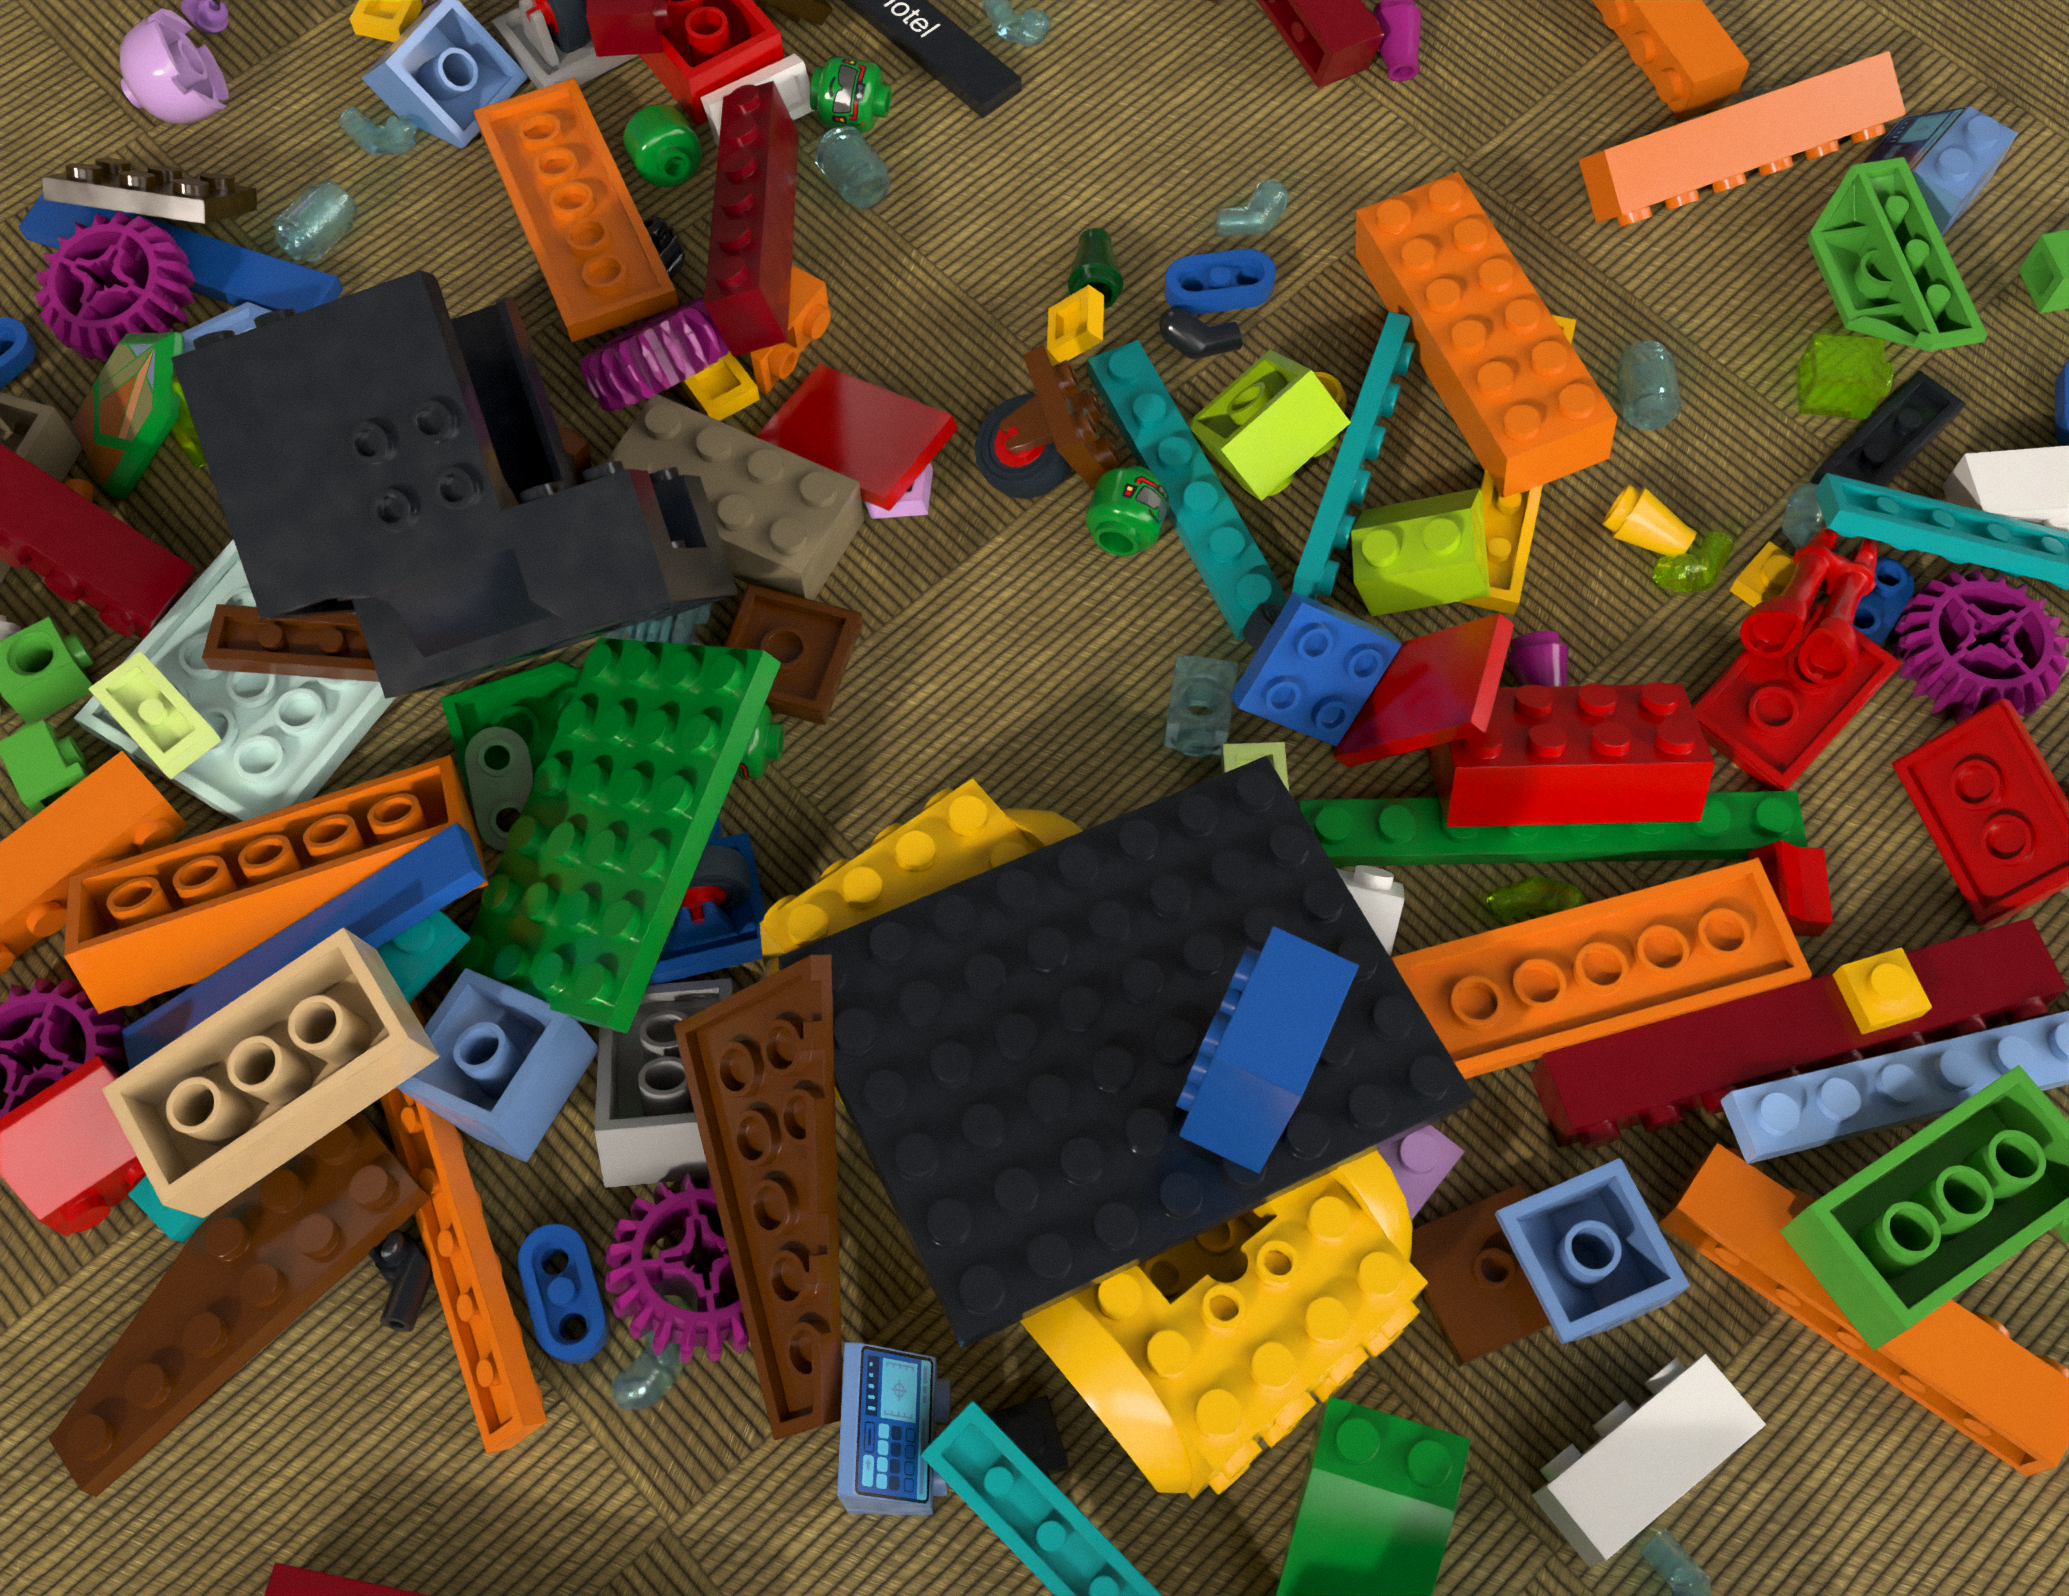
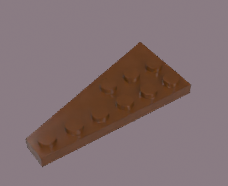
[673,954,842,1441]
[49,1111,431,1497]

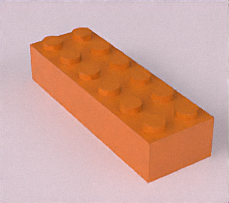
[1355,172,1617,498]
[64,755,489,1014]

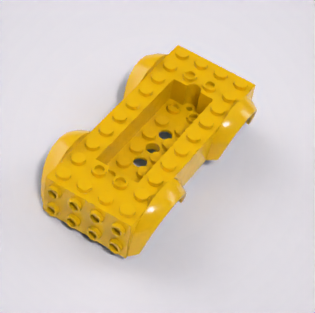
[760,778,1428,1499]

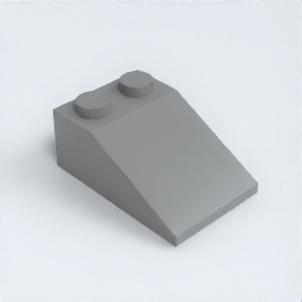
[594,978,733,1188]

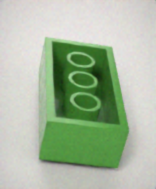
[1779,1065,2069,1351]

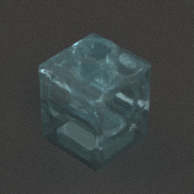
[1164,654,1238,757]

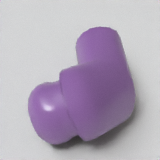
[181,0,228,34]

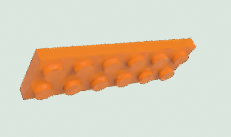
[473,78,679,343]
[1391,858,1812,1079]

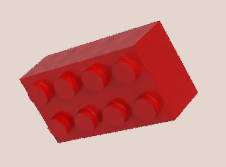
[639,0,784,126]
[1426,682,1715,827]

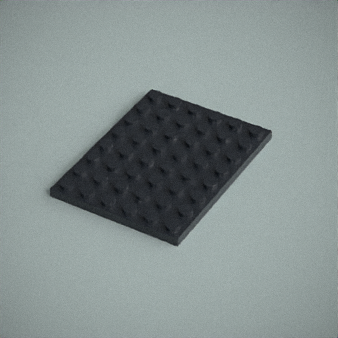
[778,756,1475,1349]

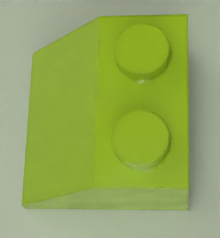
[1187,350,1351,501]
[1351,488,1490,617]

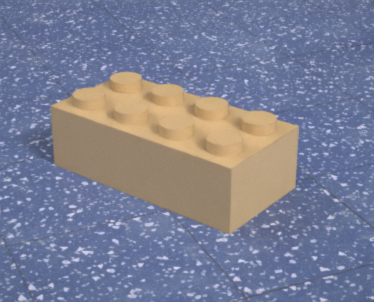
[102,927,440,1218]

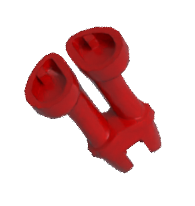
[1739,523,1879,685]

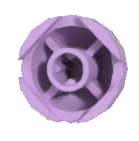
[120,8,229,124]

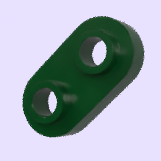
[465,727,534,851]

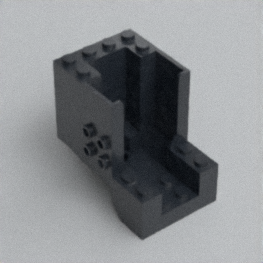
[171,270,738,699]

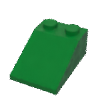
[1274,1396,1471,1596]

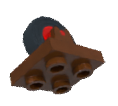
[974,344,1121,499]

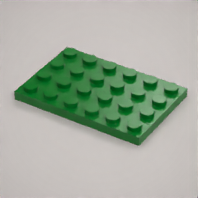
[447,637,781,1034]

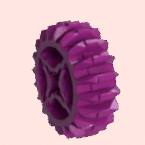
[34,211,196,362]
[579,297,730,411]
[1892,568,2069,725]
[0,977,129,1118]
[605,1174,749,1364]

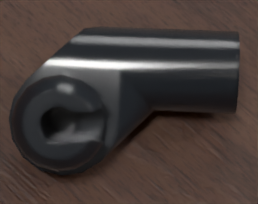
[643,216,685,280]
[1159,307,1242,359]
[368,1229,433,1332]

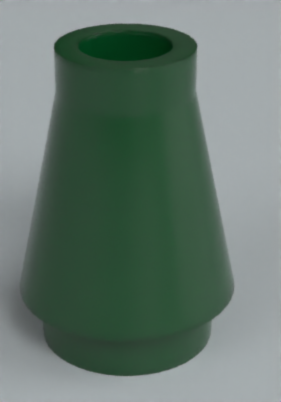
[1068,228,1123,309]

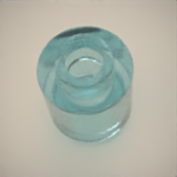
[815,126,891,209]
[274,180,358,263]
[1616,341,1682,430]

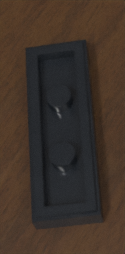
[1810,370,1966,487]

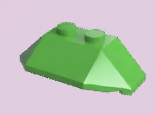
[1807,157,1987,351]

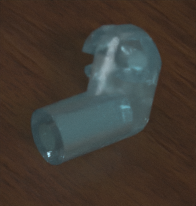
[1216,180,1288,237]

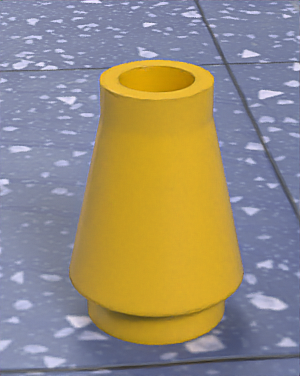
[1602,484,1697,562]

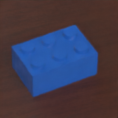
[1176,926,1359,1174]

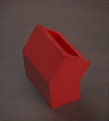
[1748,840,1833,937]

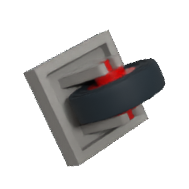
[492,0,639,89]

